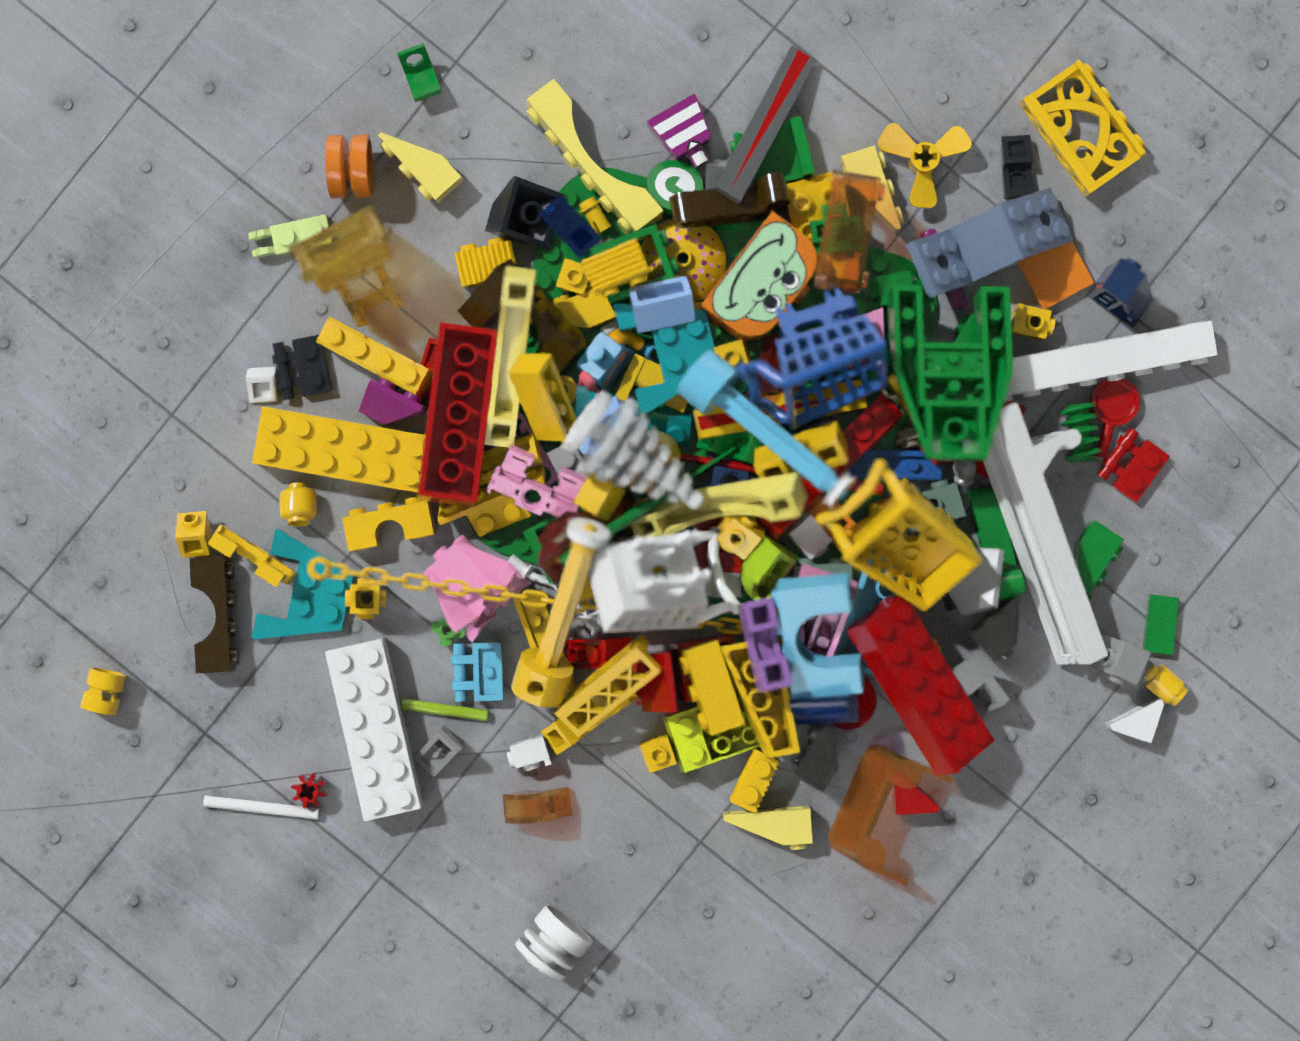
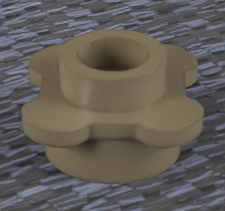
[895,427,920,450]

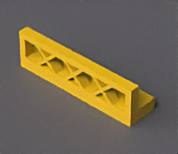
[554,634,662,737]

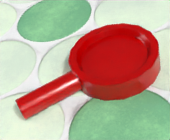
[1090,379,1140,458]

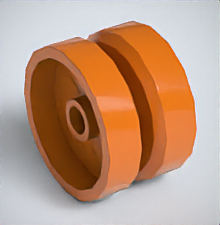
[325,134,374,199]

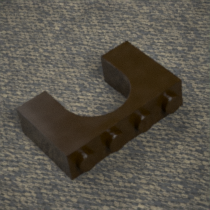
[458,259,589,375]

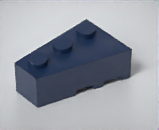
[1086,258,1153,328]

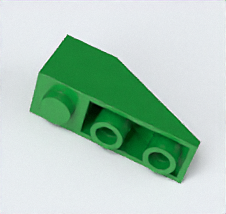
[1073,520,1124,602]

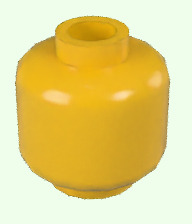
[279,482,317,527]

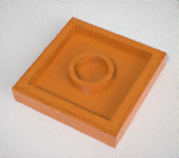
[1017,241,1094,309]

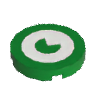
[646,160,703,215]

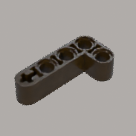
[669,172,791,229]

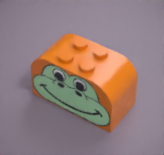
[699,211,817,341]

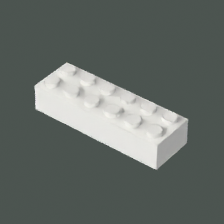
[325,637,424,822]

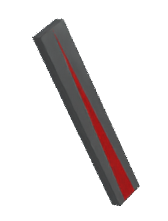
[713,45,816,204]

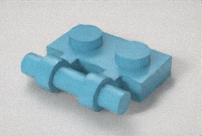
[451,642,504,702]

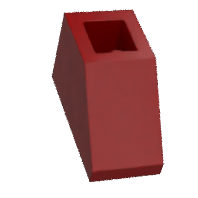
[567,637,631,669]

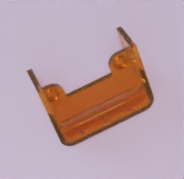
[812,168,885,294]
[828,744,953,886]

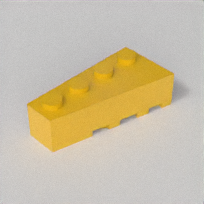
[720,636,800,758]

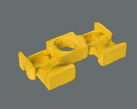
[208,524,297,588]

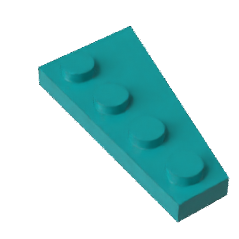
[575,384,691,445]

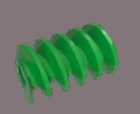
[1060,402,1101,463]

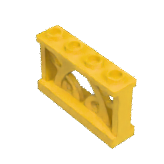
[1019,59,1146,197]

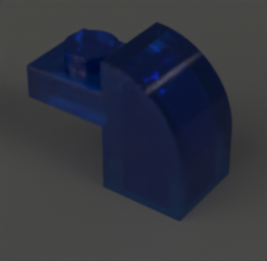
[539,195,601,258]

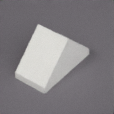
[1105,697,1164,743]

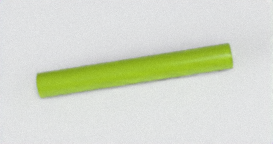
[401,698,489,721]

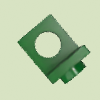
[397,43,442,102]

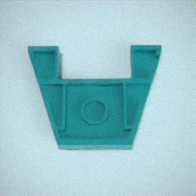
[613,304,715,415]
[251,529,355,639]

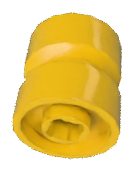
[80,667,127,716]

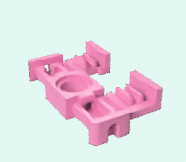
[487,445,586,526]

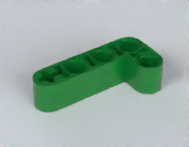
[968,485,1026,600]

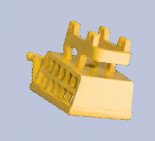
[816,460,983,612]

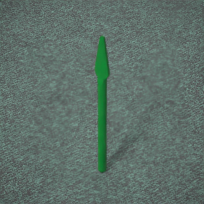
[561,446,737,565]

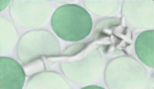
[507,554,615,639]

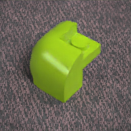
[741,534,799,616]

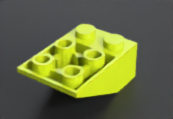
[662,693,760,773]

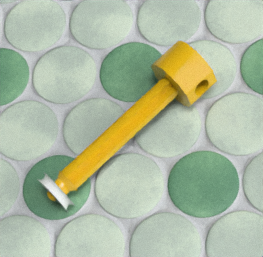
[511,518,611,708]

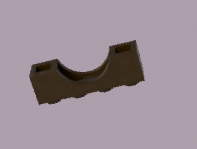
[189,556,240,674]

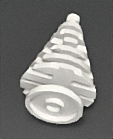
[561,391,704,510]

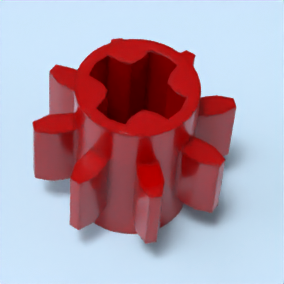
[291,772,328,809]

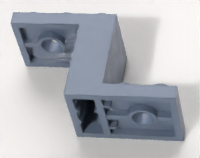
[906,187,1073,299]

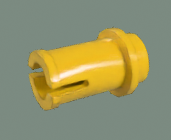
[579,196,611,235]

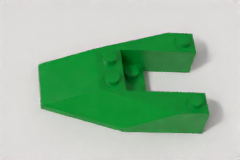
[887,285,1013,460]

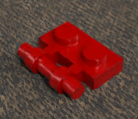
[1096,428,1170,503]

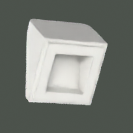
[245,367,278,403]

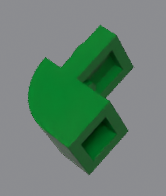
[696,431,762,464]

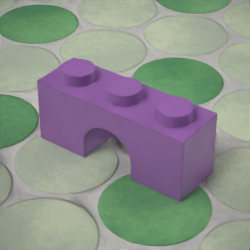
[737,597,792,692]

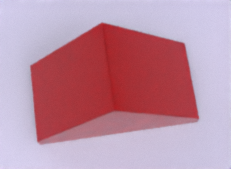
[891,767,941,815]

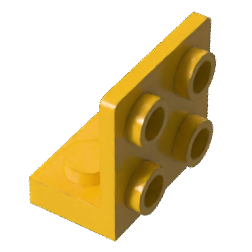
[786,170,849,243]

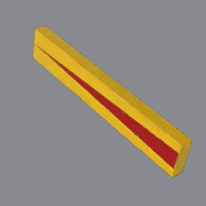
[693,380,867,440]

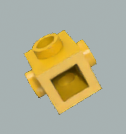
[716,515,765,560]
[345,578,386,619]

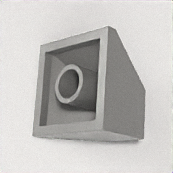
[948,548,1004,615]

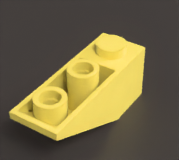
[378,132,463,203]
[840,145,904,233]

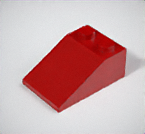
[633,649,677,713]

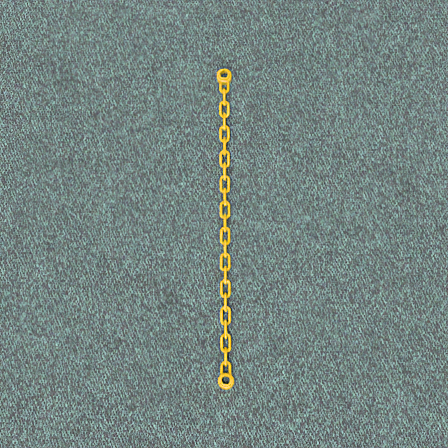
[307,557,784,645]

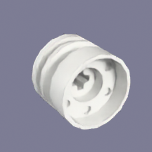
[515,904,593,982]

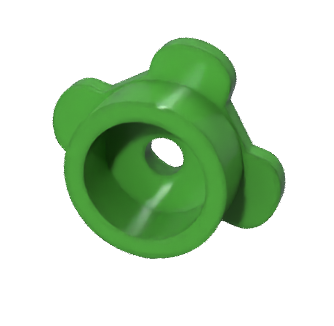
[431,618,466,647]

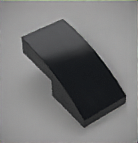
[1001,135,1034,199]

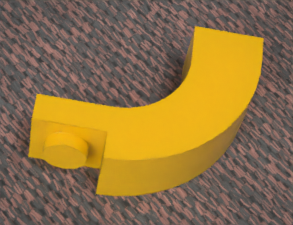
[540,678,638,755]

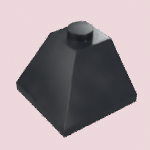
[485,176,565,249]

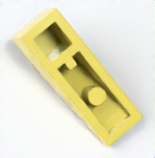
[723,805,813,850]

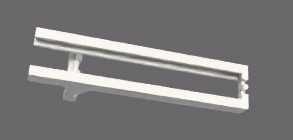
[983,403,1108,664]

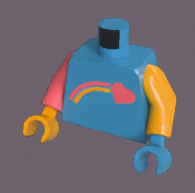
[577,328,656,393]

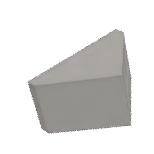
[413,725,465,778]

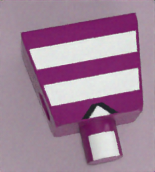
[647,93,711,169]

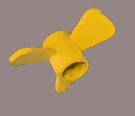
[877,123,972,209]

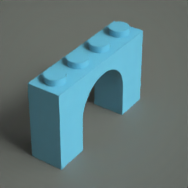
[772,573,865,699]

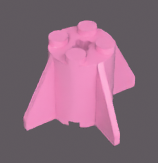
[423,535,532,643]

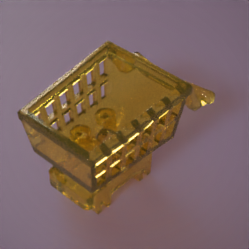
[289,205,405,327]

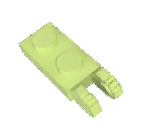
[248,214,333,258]

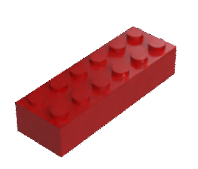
[416,322,498,507]
[845,595,995,776]

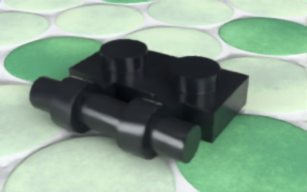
[272,335,332,400]

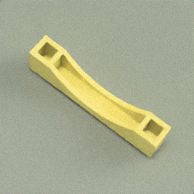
[526,79,663,235]
[484,266,536,447]
[630,472,808,539]

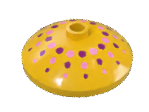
[641,219,726,303]

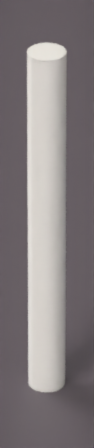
[203,795,320,820]

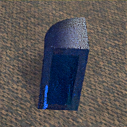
[789,694,859,725]

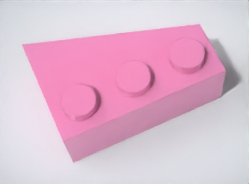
[799,563,858,656]

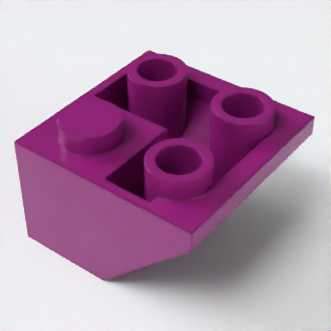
[358,377,428,426]

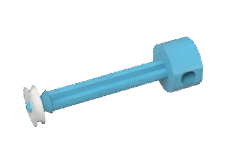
[676,350,857,510]

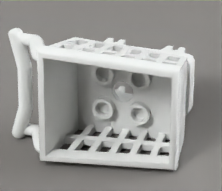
[588,526,740,632]

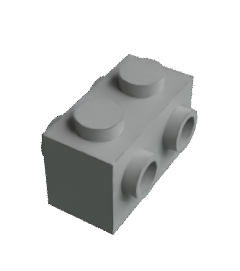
[1088,634,1151,686]

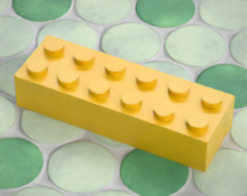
[252,406,424,493]

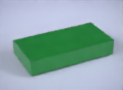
[1142,594,1179,655]

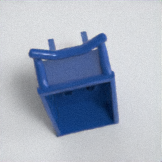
[736,288,888,430]

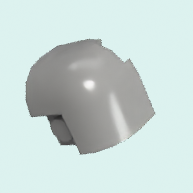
[951,657,1010,718]

